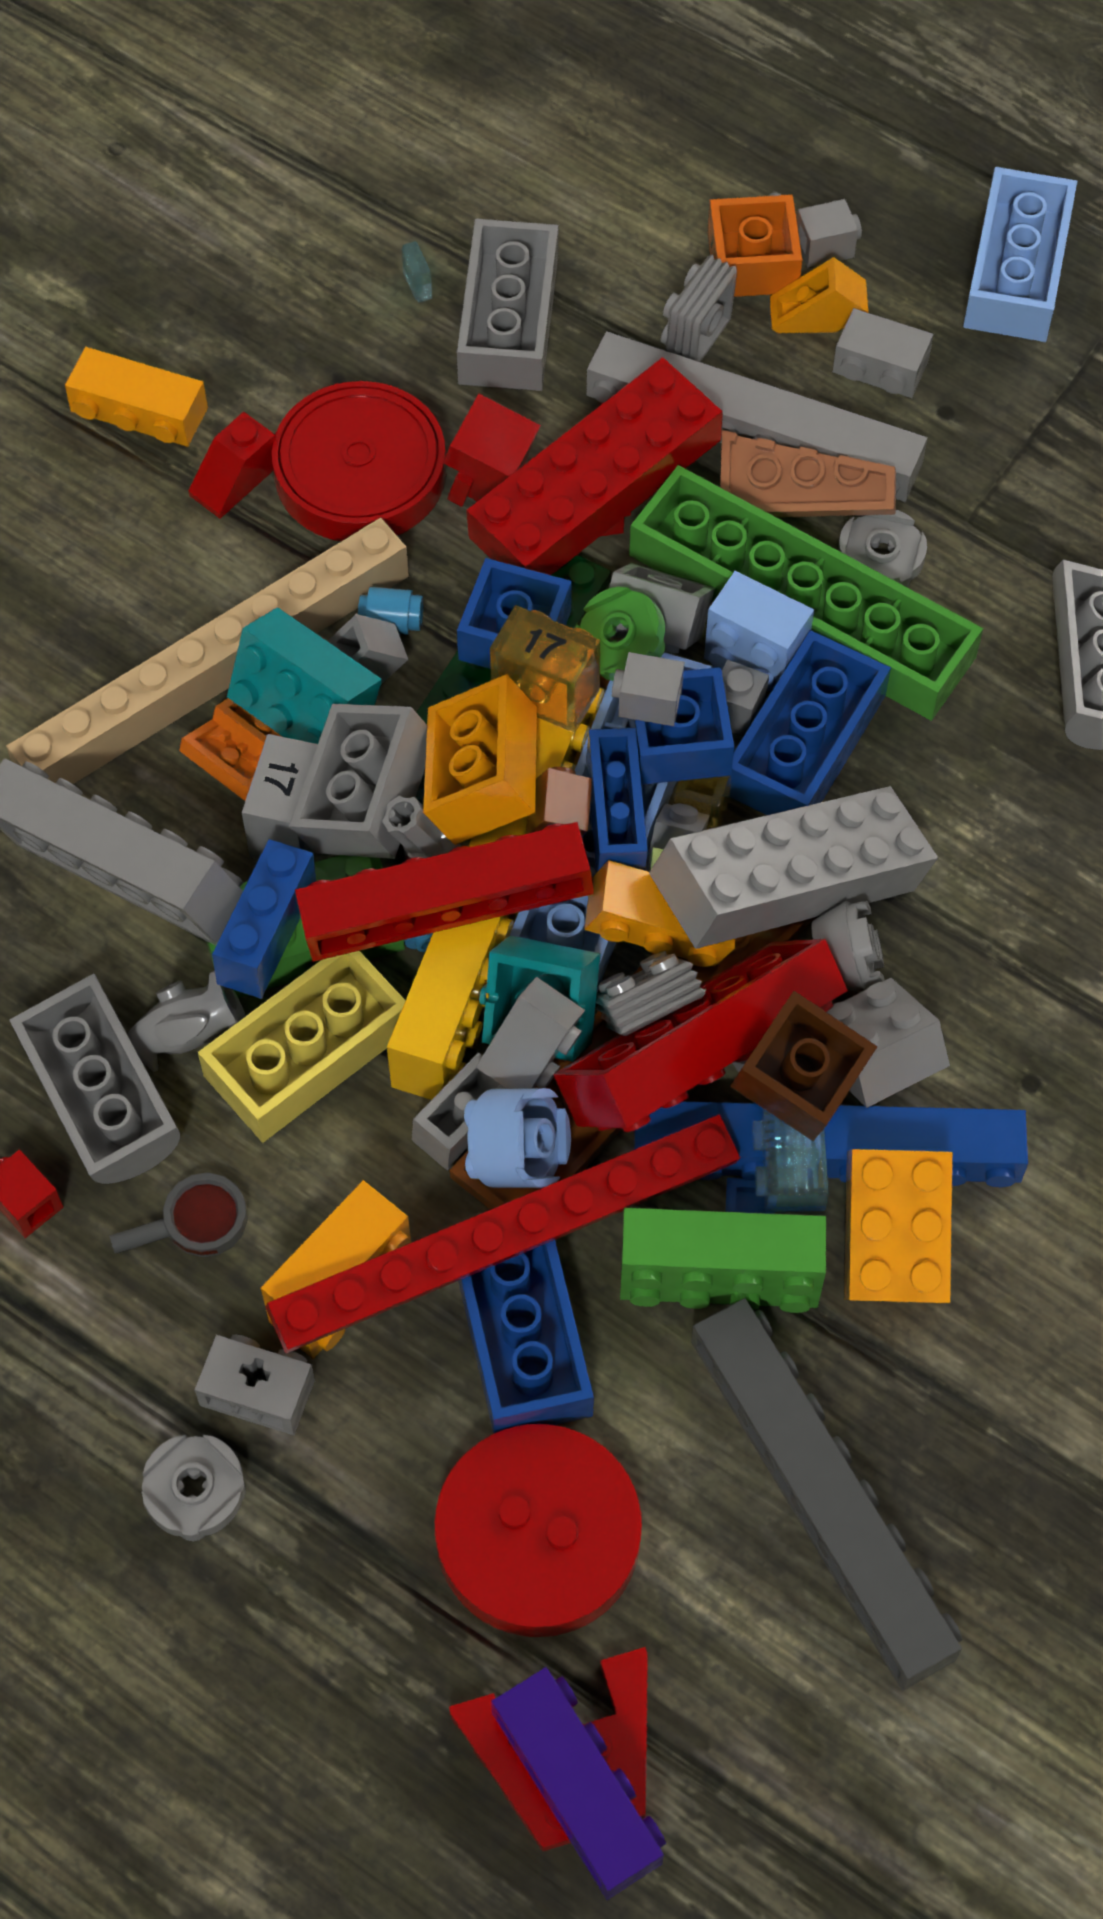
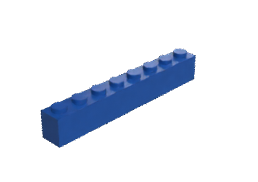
[634,1102,1028,1187]

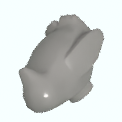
[127,970,246,1072]

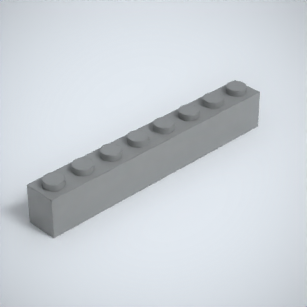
[587,331,928,502]

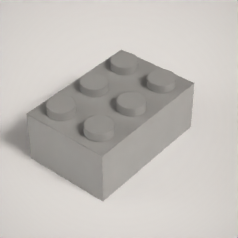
[289,704,427,859]

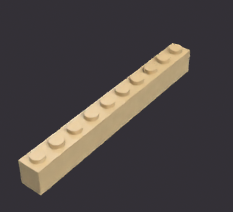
[6,518,409,784]

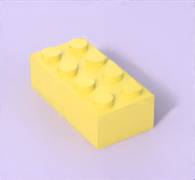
[198,951,406,1143]

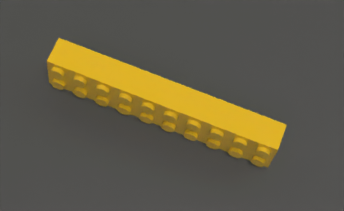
[387,654,604,1100]

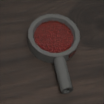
[110,1173,248,1257]

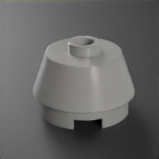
[812,900,885,992]

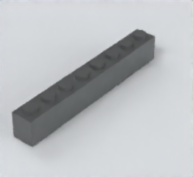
[691,1298,962,1692]

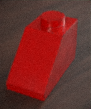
[188,411,276,519]

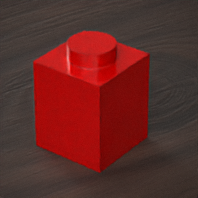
[0,1149,64,1239]

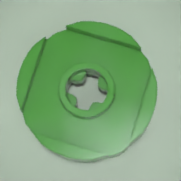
[574,586,666,681]

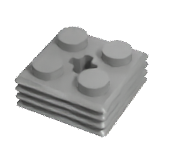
[661,254,737,362]
[596,951,706,1036]

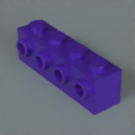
[491,1667,666,1900]

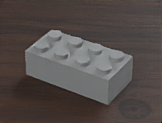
[457,219,558,391]

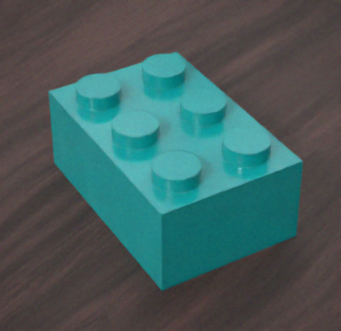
[227,607,382,744]

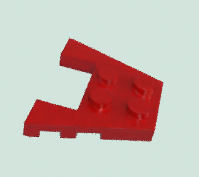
[449,1647,648,1852]

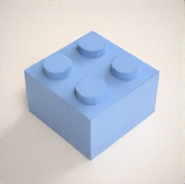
[704,571,814,692]

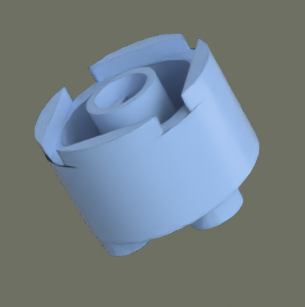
[464,1088,571,1188]

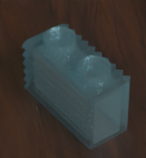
[752,1108,829,1212]

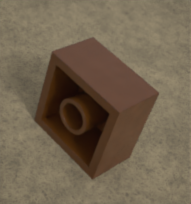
[730,991,878,1142]

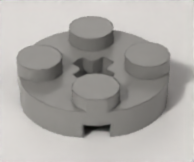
[838,510,927,588]
[142,1435,246,1541]

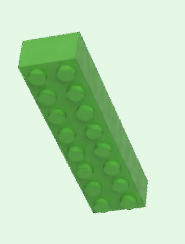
[629,465,983,721]

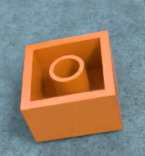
[707,195,802,297]

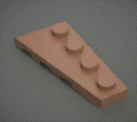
[720,430,896,517]

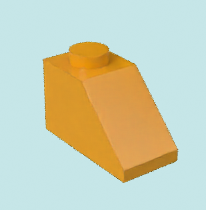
[770,257,869,333]

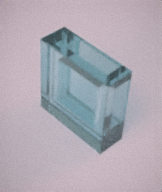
[401,241,432,303]

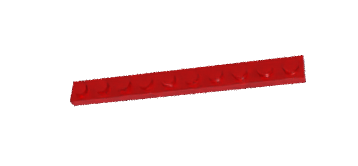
[265,1114,741,1354]

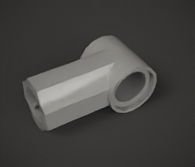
[382,795,464,858]

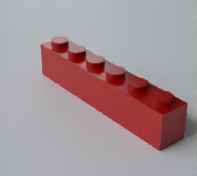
[295,822,594,962]

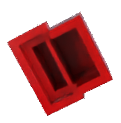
[443,394,541,507]

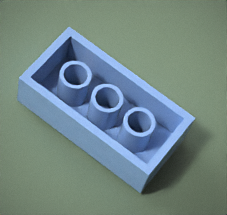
[963,167,1077,342]

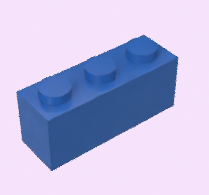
[586,728,648,873]
[212,839,316,999]

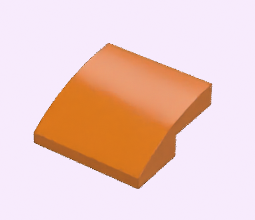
[179,698,283,801]

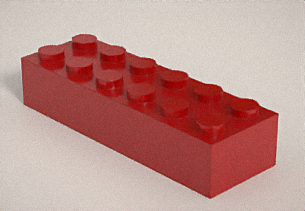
[466,357,723,575]
[553,939,848,1132]

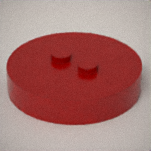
[272,381,446,542]
[435,1424,642,1637]

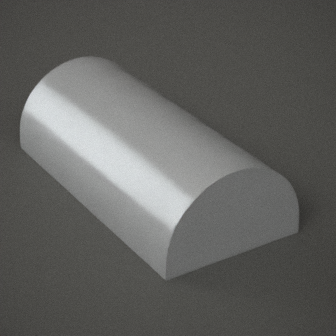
[1052,560,1103,750]
[9,973,180,1184]

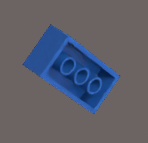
[723,630,891,815]
[458,1240,594,1434]

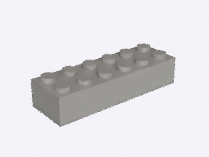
[0,758,243,946]
[649,786,938,949]

